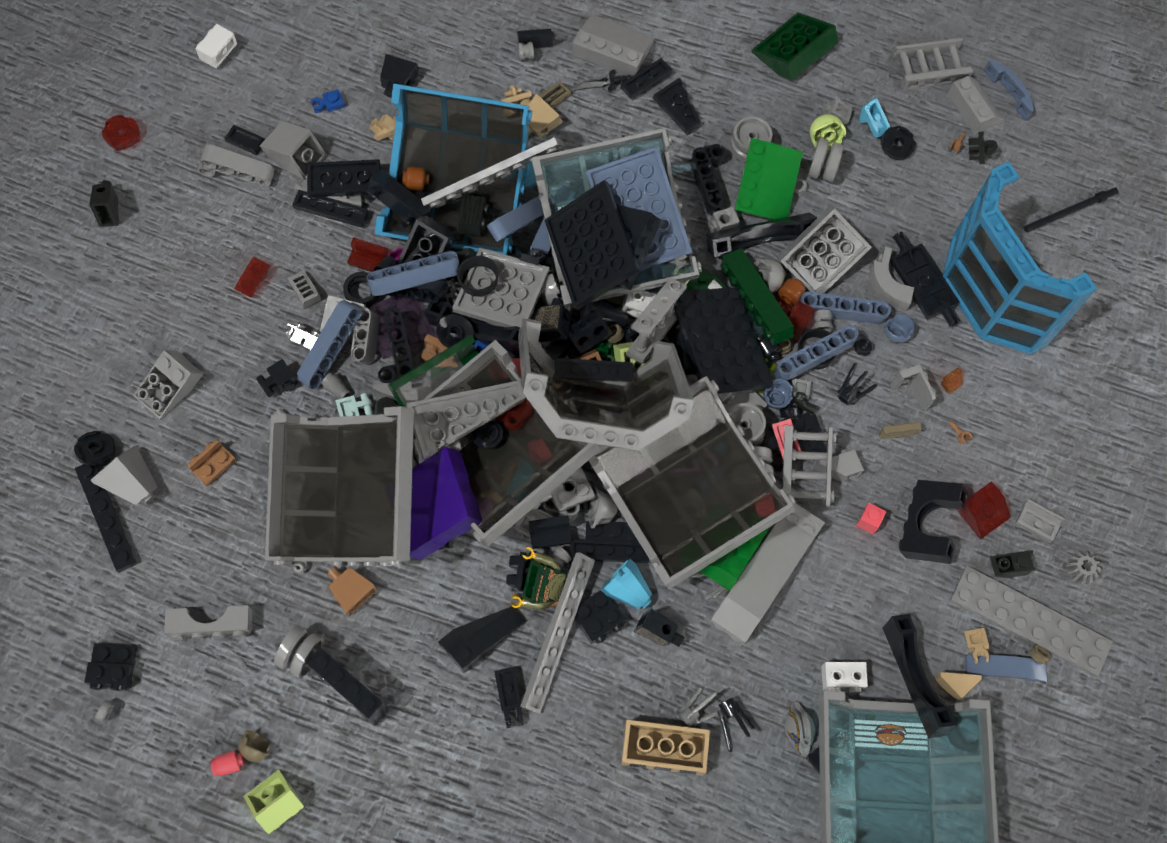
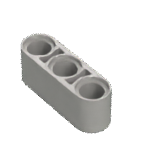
[351,307,380,365]

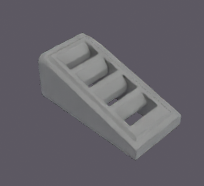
[287,270,321,309]

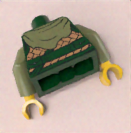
[511,546,566,610]

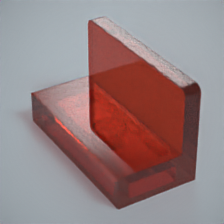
[347,237,389,272]
[789,300,814,342]

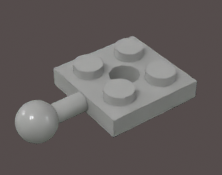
[531,467,595,513]

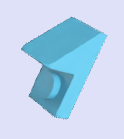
[859,97,890,138]

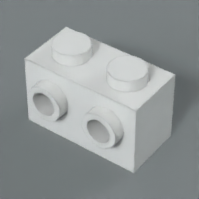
[195,24,237,68]
[621,290,657,318]
[821,662,868,694]

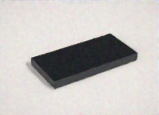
[307,159,381,198]

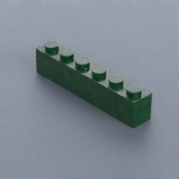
[720,248,794,346]

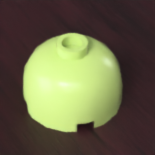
[809,114,846,150]

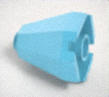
[601,559,652,609]

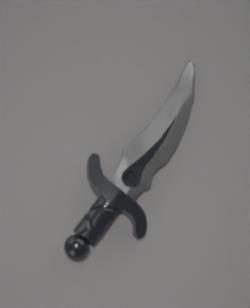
[570,69,632,92]

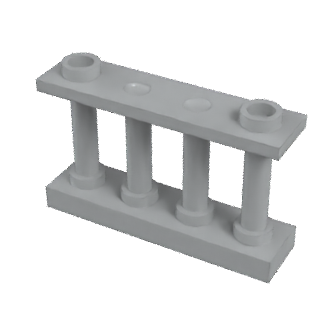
[892,38,973,91]
[626,277,687,364]
[782,425,836,506]

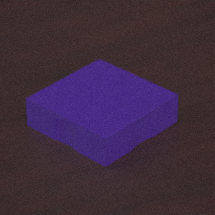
[386,447,483,560]

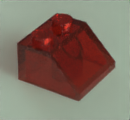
[956,481,1011,540]

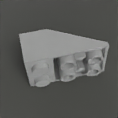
[133,350,203,419]

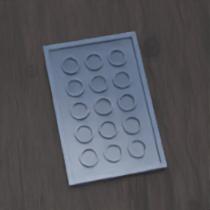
[586,146,693,272]

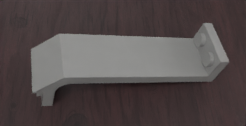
[710,503,825,645]

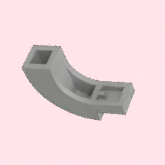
[870,247,914,311]

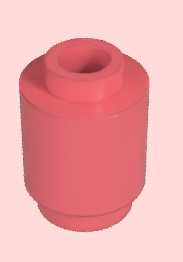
[210,750,244,777]

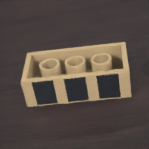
[621,720,710,776]

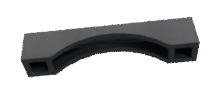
[706,212,817,257]
[424,300,530,356]
[882,614,957,739]

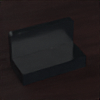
[517,28,553,48]
[529,515,571,549]

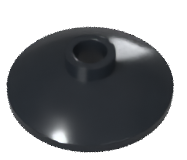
[436,314,474,348]

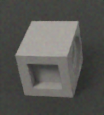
[710,207,740,232]

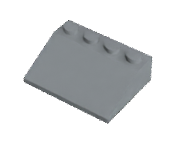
[572,14,655,76]
[777,206,872,293]

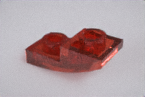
[234,257,271,298]

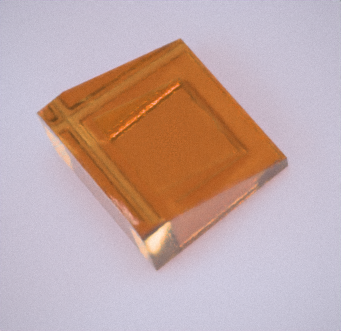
[940,367,963,394]

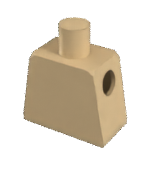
[518,94,563,138]

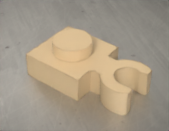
[964,628,989,664]

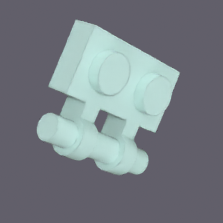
[335,393,374,438]

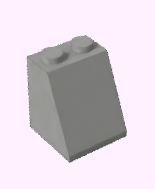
[260,121,327,180]

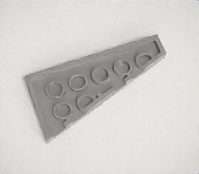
[406,380,526,460]

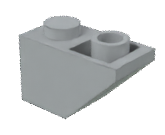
[816,449,864,482]

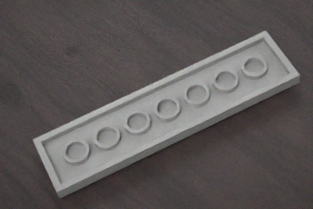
[421,137,565,208]
[949,566,1113,678]

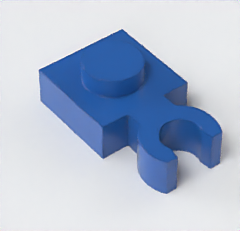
[311,89,345,113]

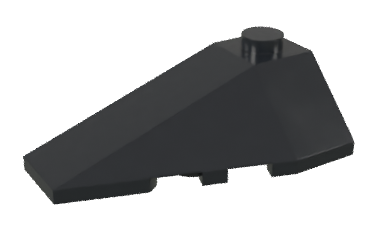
[438,606,526,674]

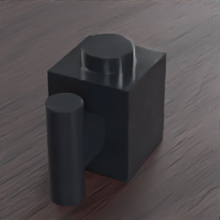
[256,359,298,397]

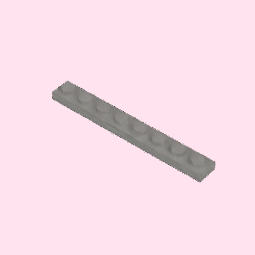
[520,552,595,714]

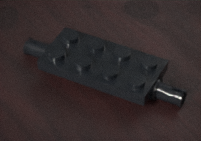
[890,231,960,327]

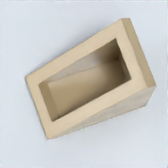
[935,672,982,701]

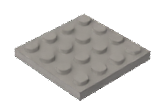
[452,248,550,327]

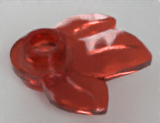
[496,400,532,430]

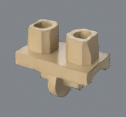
[500,85,532,116]
[369,114,396,141]

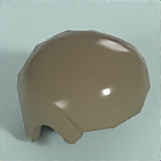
[238,730,271,762]

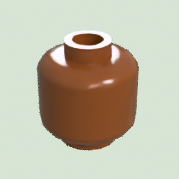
[403,166,429,191]
[778,278,806,306]

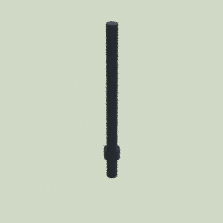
[1024,187,1118,232]

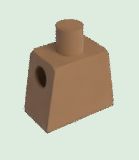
[327,566,377,617]

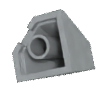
[91,446,158,505]

